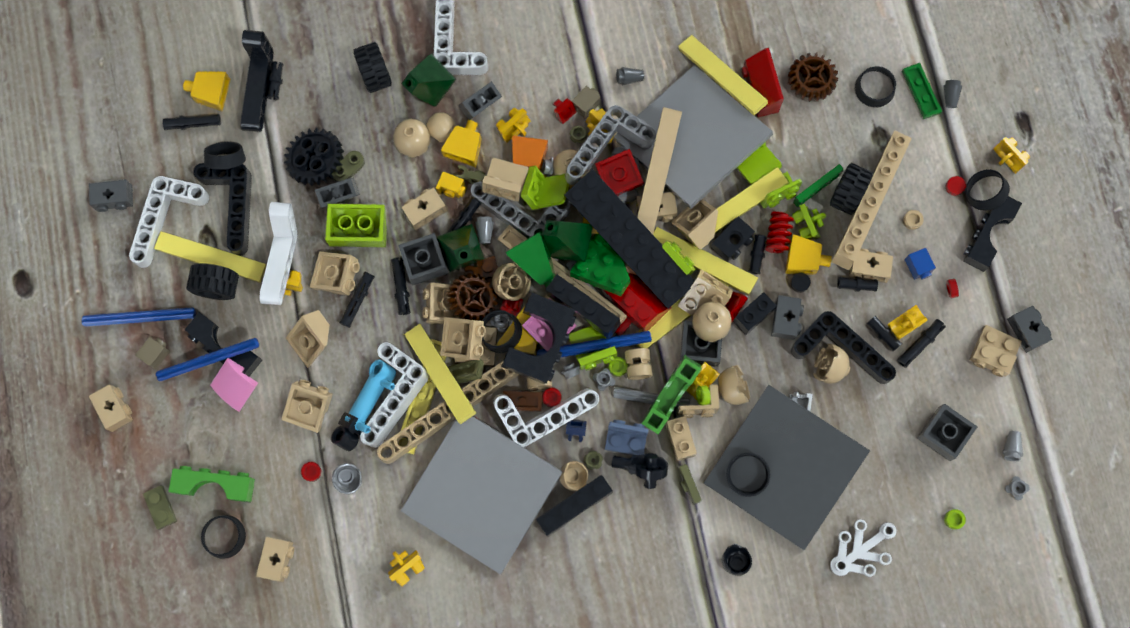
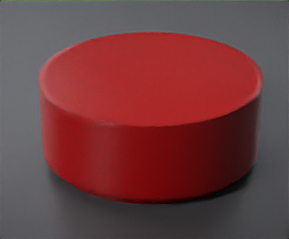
[945,176,966,196]
[946,278,959,298]
[542,388,562,408]
[301,462,322,482]

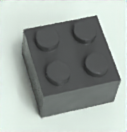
[398,233,449,286]
[680,321,722,367]
[917,403,978,461]

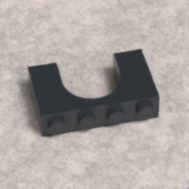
[501,293,576,385]

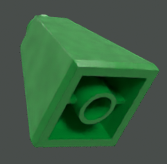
[506,230,556,287]

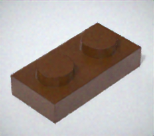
[503,390,542,412]

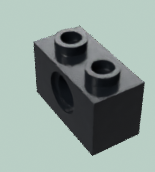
[711,216,755,262]
[733,292,777,335]

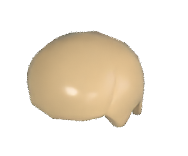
[426,112,456,142]
[560,461,588,491]

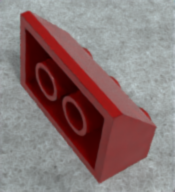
[741,48,784,118]
[603,273,672,332]

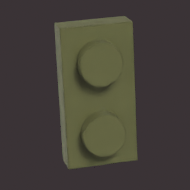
[143,485,178,530]

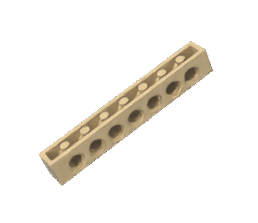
[831,130,912,270]

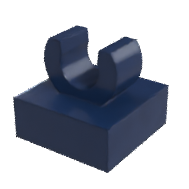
[566,420,587,442]

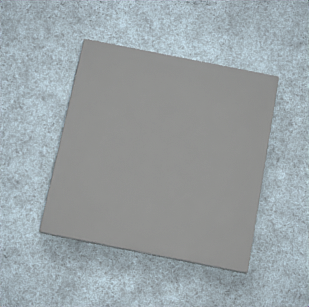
[614,65,773,209]
[401,416,563,575]

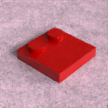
[595,149,644,196]

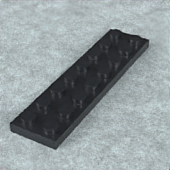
[564,169,695,309]

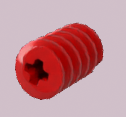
[765,211,794,254]

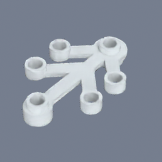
[830,520,896,577]

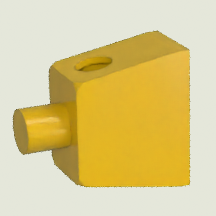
[183,72,230,111]
[441,120,482,168]
[785,234,832,275]

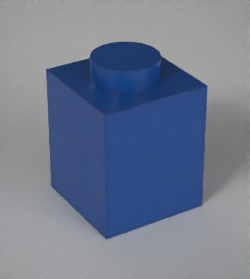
[904,248,936,280]

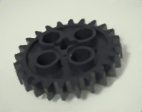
[284,128,344,186]

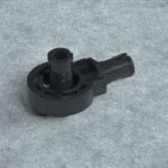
[611,453,668,489]

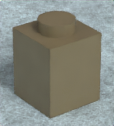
[572,85,600,119]
[135,337,170,369]

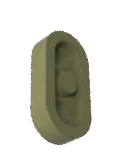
[332,151,365,182]

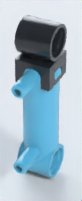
[331,359,396,451]

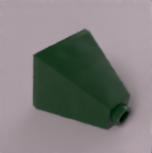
[401,54,456,107]
[543,220,593,262]
[436,224,485,272]

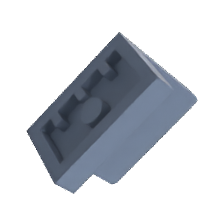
[605,420,649,456]

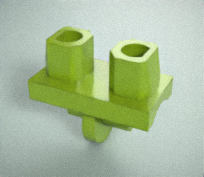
[792,204,826,239]

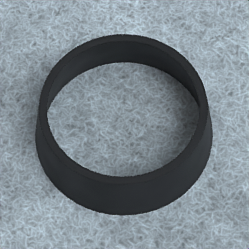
[855,66,896,108]
[204,142,246,169]
[966,169,1010,211]
[482,310,522,353]
[726,453,770,497]
[201,515,246,559]

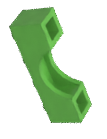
[642,355,702,434]
[169,466,255,502]

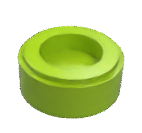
[608,357,628,377]
[696,385,711,406]
[944,509,966,530]

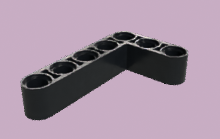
[241,30,274,132]
[193,163,252,256]
[791,311,896,384]

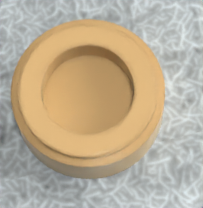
[903,210,924,230]

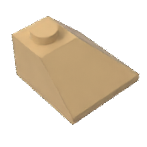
[671,199,718,250]
[286,310,330,368]

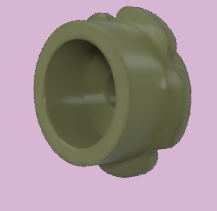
[569,126,588,144]
[584,450,603,470]

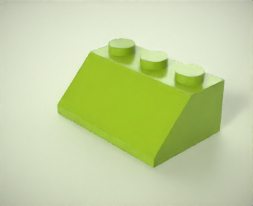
[325,204,387,247]

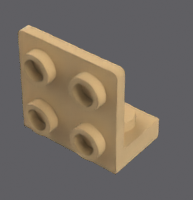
[482,158,529,202]
[678,269,733,316]
[677,385,719,418]

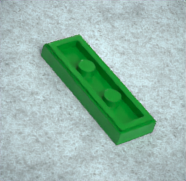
[902,63,942,119]
[793,164,844,207]

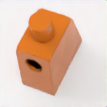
[512,136,548,171]

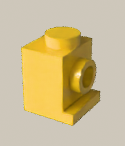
[436,171,467,198]

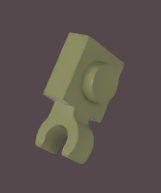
[455,165,487,184]

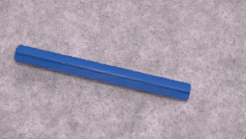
[82,307,196,327]
[537,331,652,357]
[156,338,259,381]

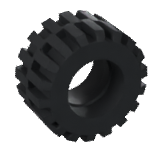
[353,42,392,93]
[830,162,873,215]
[186,263,239,300]

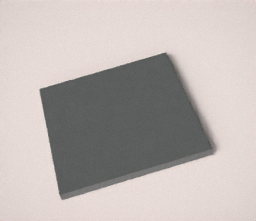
[704,385,870,550]

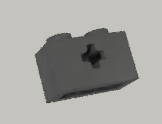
[458,81,503,120]
[315,177,360,208]
[89,179,133,212]
[771,295,804,340]
[1007,306,1053,353]

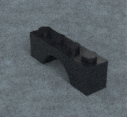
[963,196,1022,272]
[546,274,621,339]
[185,312,263,377]
[536,475,613,537]

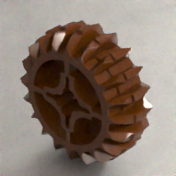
[788,52,838,102]
[446,273,498,321]

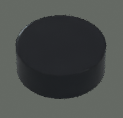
[791,273,811,293]

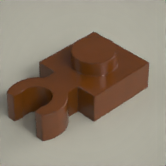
[465,256,498,280]

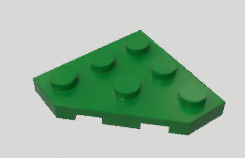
[570,234,630,296]

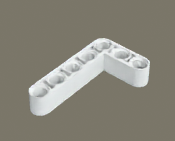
[434,0,488,75]
[129,176,209,268]
[260,202,297,305]
[360,342,429,448]
[493,388,599,447]

